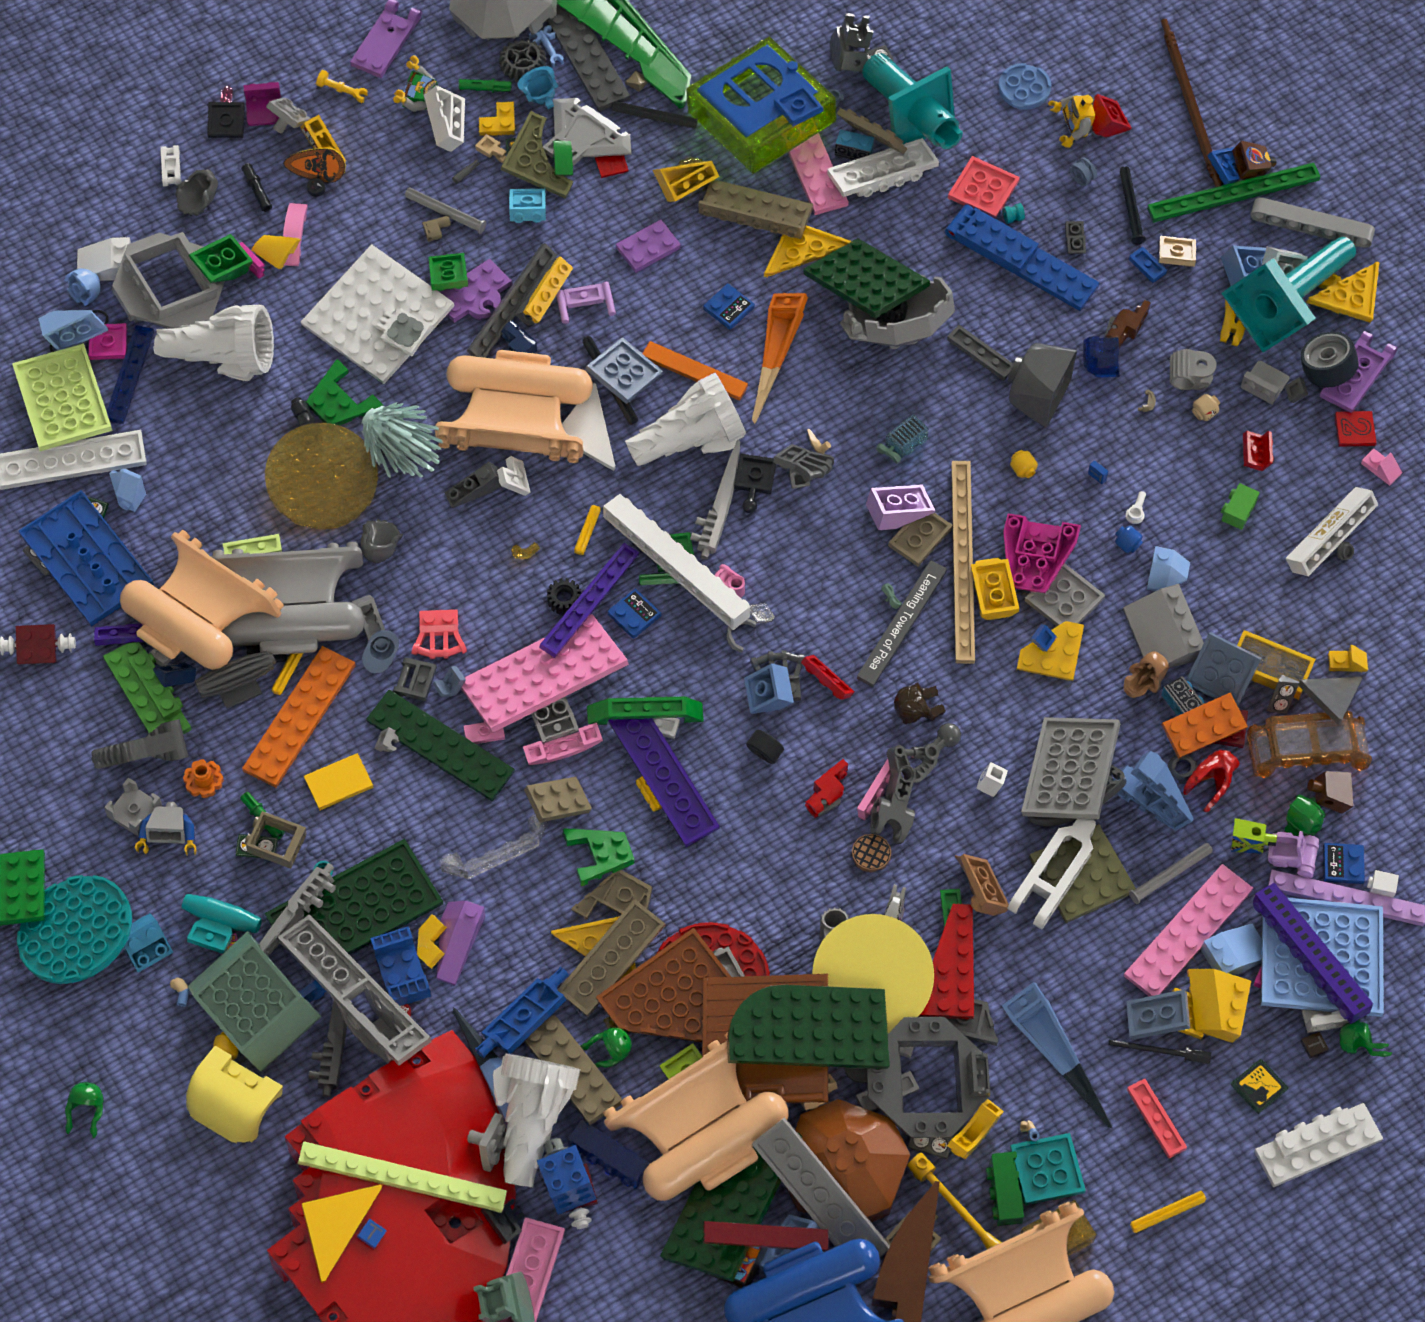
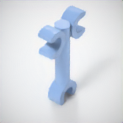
[529,25,563,68]

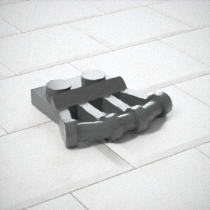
[773,444,834,482]
[750,650,805,701]

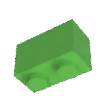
[1221,483,1260,530]

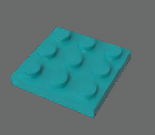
[1010,1133,1086,1205]

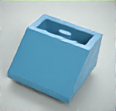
[123,913,173,972]

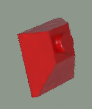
[1092,94,1132,138]

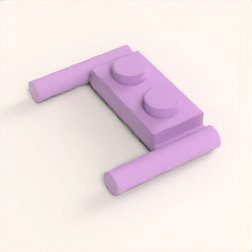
[556,282,616,324]

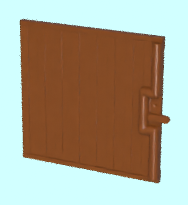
[702,973,828,1103]

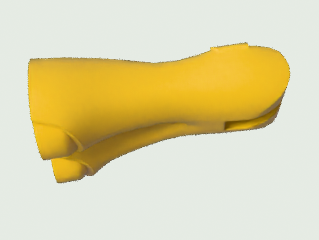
[1220,299,1246,347]

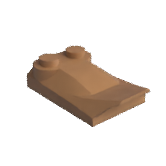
[955,854,1009,916]

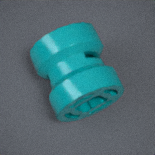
[1002,203,1025,224]

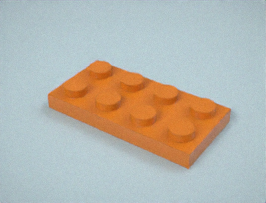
[1161,692,1248,759]

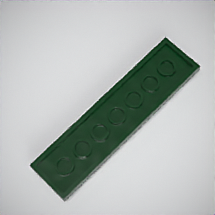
[366,690,515,802]

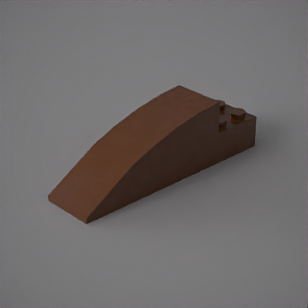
[871,1181,940,1322]

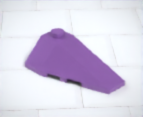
[436,901,485,986]

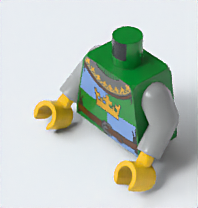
[393,56,438,112]

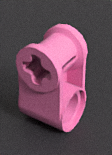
[714,564,745,598]

